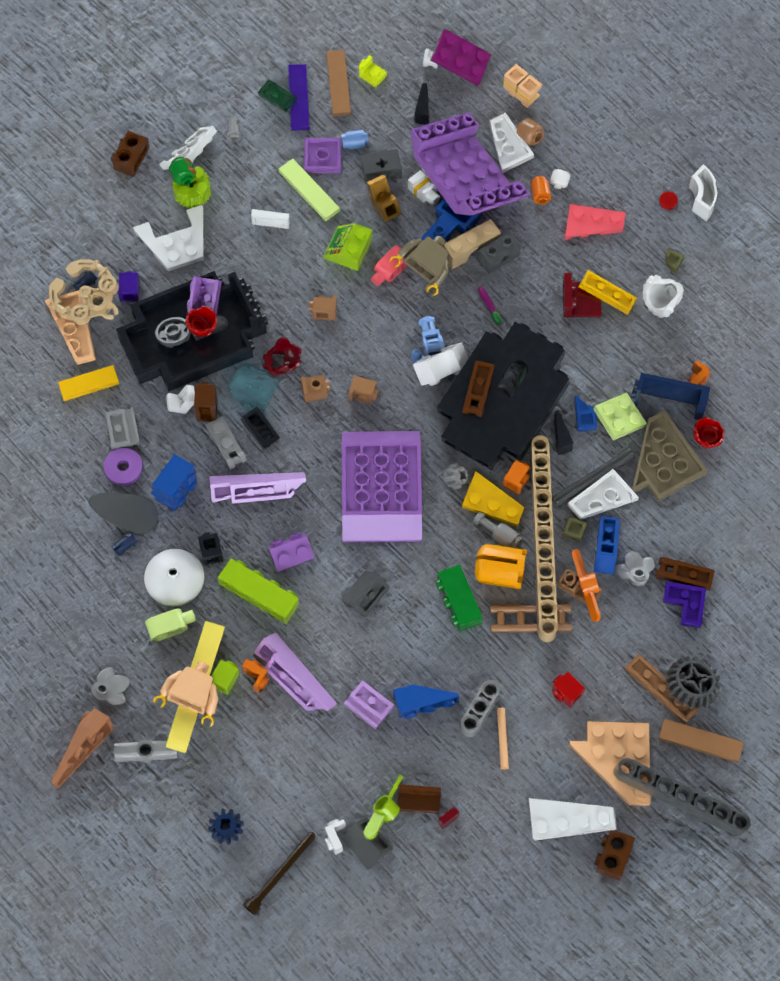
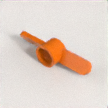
[572,549,601,622]

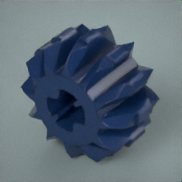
[208,808,244,845]

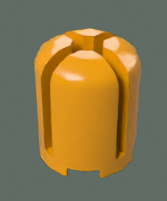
[475,544,527,590]

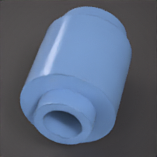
[342,129,369,150]

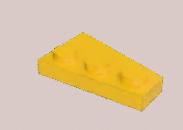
[462,471,524,527]

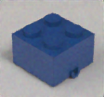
[151,454,198,511]

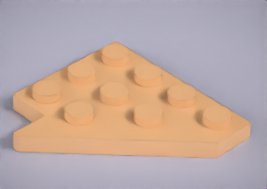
[569,721,650,806]

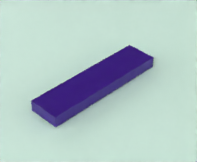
[288,64,310,131]

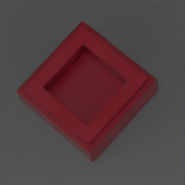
[438,807,460,830]

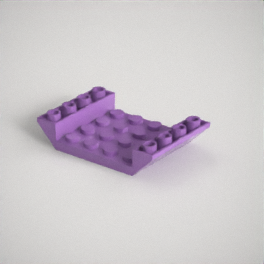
[411,112,530,215]
[342,431,422,542]

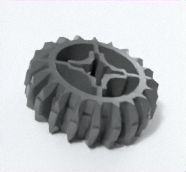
[665,656,721,710]

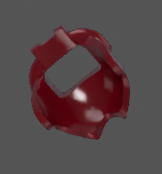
[263,337,302,376]

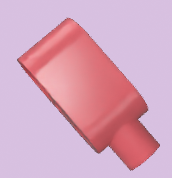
[371,245,407,286]

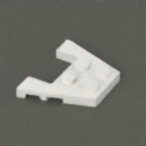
[133,205,204,272]

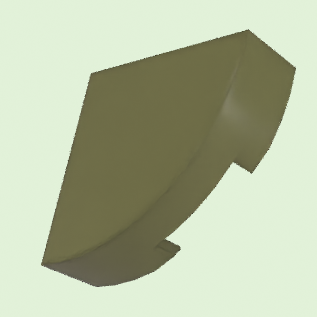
[665,248,685,273]

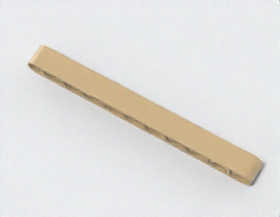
[530,435,558,642]

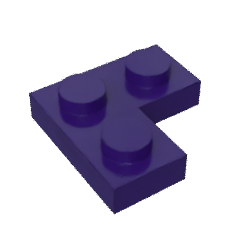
[663,581,706,628]

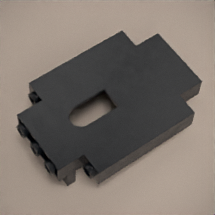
[116,271,268,392]
[437,322,569,471]

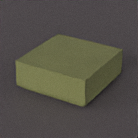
[562,516,588,543]

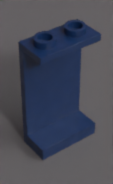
[631,373,710,420]

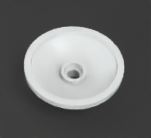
[144,549,204,607]

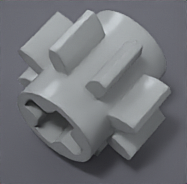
[443,464,468,489]

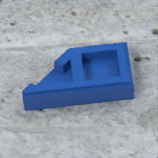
[574,396,597,431]

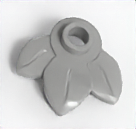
[615,551,654,586]
[91,667,130,705]

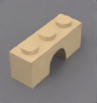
[443,219,501,269]

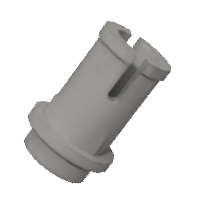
[227,117,241,142]

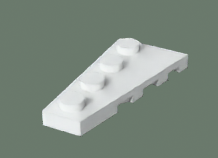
[529,798,617,841]

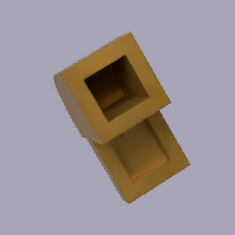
[367,175,401,222]

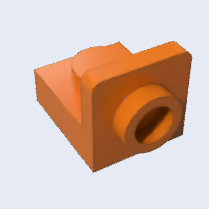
[688,360,711,385]

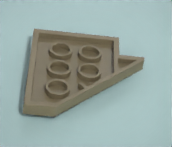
[632,410,708,502]

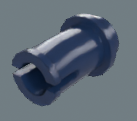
[72,271,97,291]
[111,532,138,556]

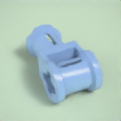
[418,316,444,356]

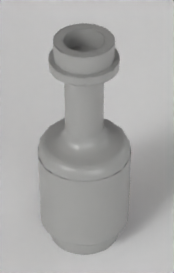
[473,512,523,548]

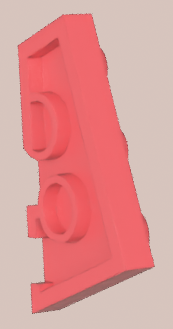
[565,204,626,240]

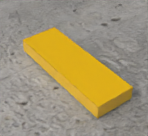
[578,270,637,315]
[58,365,119,401]

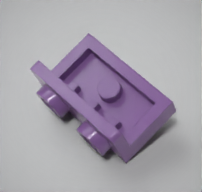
[187,276,222,314]
[267,532,315,572]

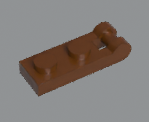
[462,360,495,418]
[655,557,715,591]

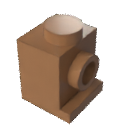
[309,295,337,320]
[301,375,331,402]
[349,376,379,403]

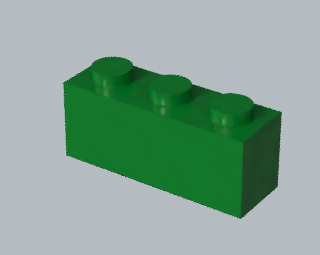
[435,564,483,632]

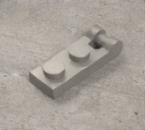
[205,416,247,470]

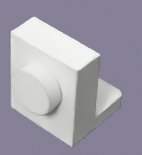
[166,385,195,414]
[324,819,346,855]

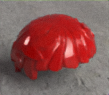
[185,306,217,337]
[693,417,725,449]

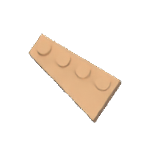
[45,290,96,365]

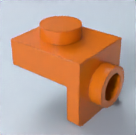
[242,659,269,693]

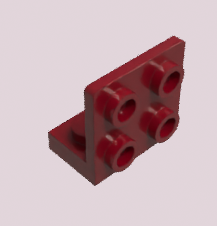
[562,273,602,318]

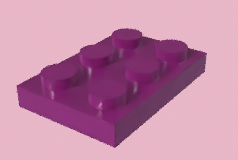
[430,28,492,86]

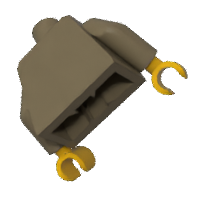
[389,235,449,296]

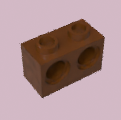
[111,131,150,177]
[194,382,218,422]
[594,830,635,881]

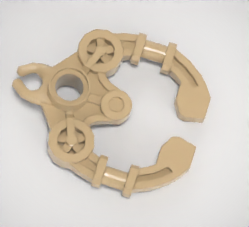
[49,260,119,325]

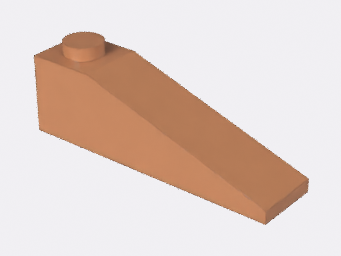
[51,708,114,789]

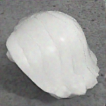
[642,275,684,318]

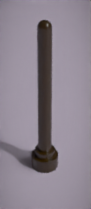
[243,832,316,915]

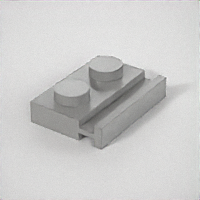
[105,407,140,450]

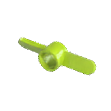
[363,774,403,840]

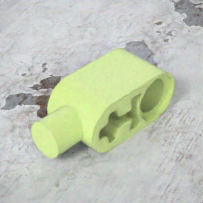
[145,609,196,642]

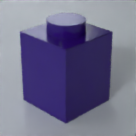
[118,271,140,302]

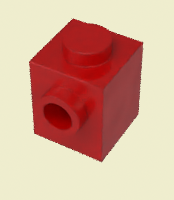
[552,671,585,707]

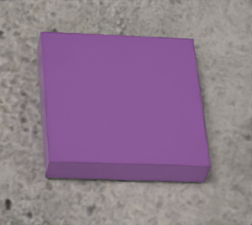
[304,138,341,173]

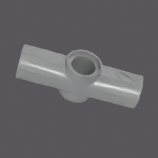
[114,739,177,763]

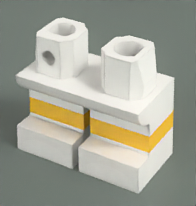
[408,169,440,205]

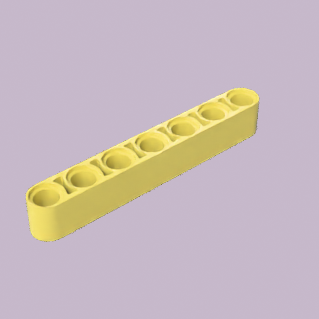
[166,621,225,753]

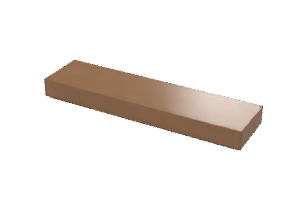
[326,50,351,117]
[625,654,699,724]
[658,719,744,763]

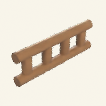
[490,604,572,632]

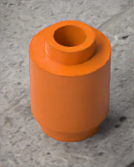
[530,176,551,205]

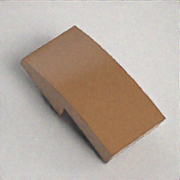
[557,568,603,605]

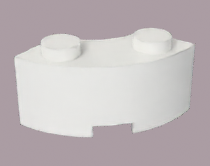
[689,164,717,221]
[413,342,468,386]

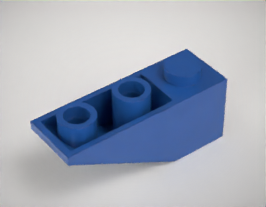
[393,684,459,719]

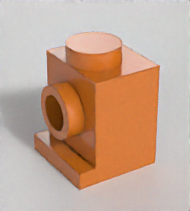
[503,460,531,495]

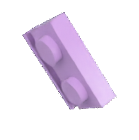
[344,680,394,729]

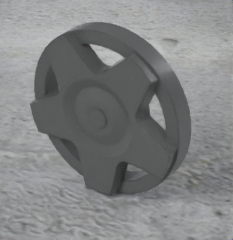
[155,317,191,348]

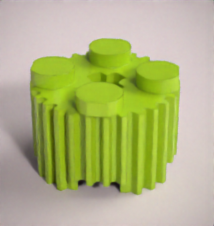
[172,166,211,209]

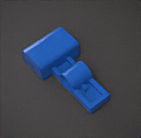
[420,199,482,243]

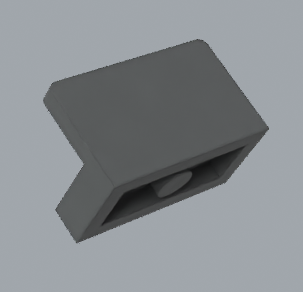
[342,571,390,617]
[342,817,393,869]

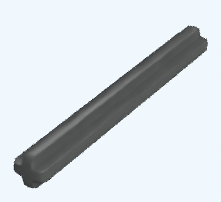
[552,448,635,506]

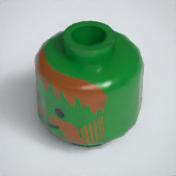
[169,157,196,186]

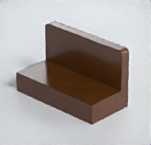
[398,784,441,814]

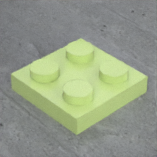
[593,393,647,441]

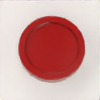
[659,191,678,210]

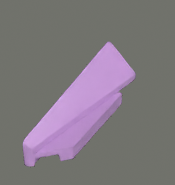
[209,472,306,504]
[254,633,337,711]

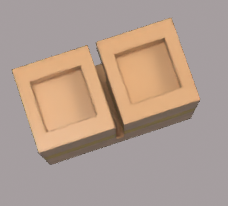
[503,64,542,108]

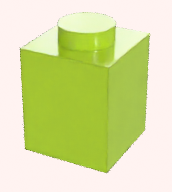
[211,660,240,695]

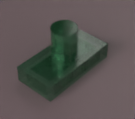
[257,79,297,113]

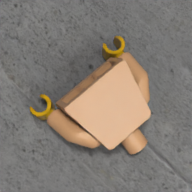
[153,662,218,727]

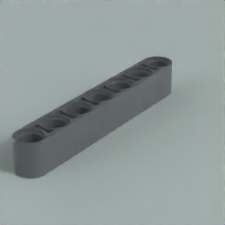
[613,758,751,836]

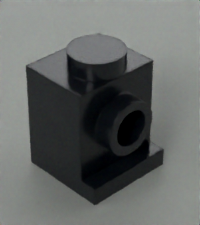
[198,532,223,566]

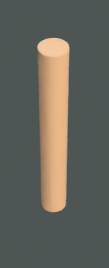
[497,708,509,770]

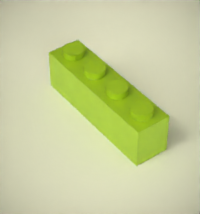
[218,558,299,624]

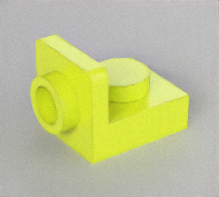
[358,55,387,88]

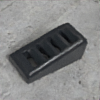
[414,83,430,125]
[240,406,280,449]
[554,410,573,455]

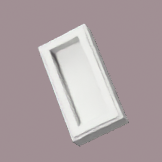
[251,209,290,229]

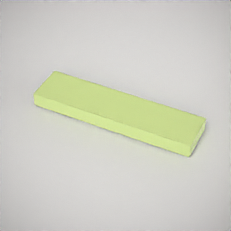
[279,159,340,222]

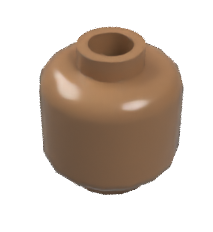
[516,118,544,146]

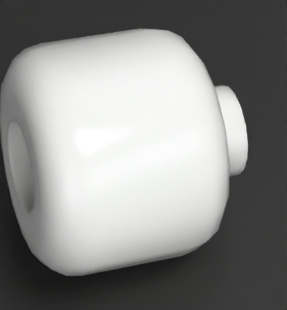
[550,169,570,190]

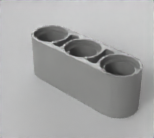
[460,680,500,737]

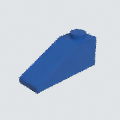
[593,515,620,574]

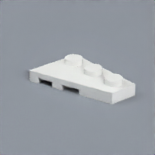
[489,113,534,173]
[159,126,217,170]
[568,469,639,520]

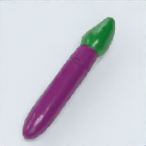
[478,286,502,324]

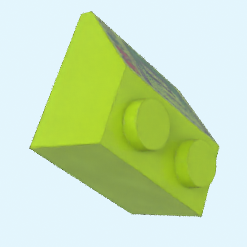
[323,223,373,271]

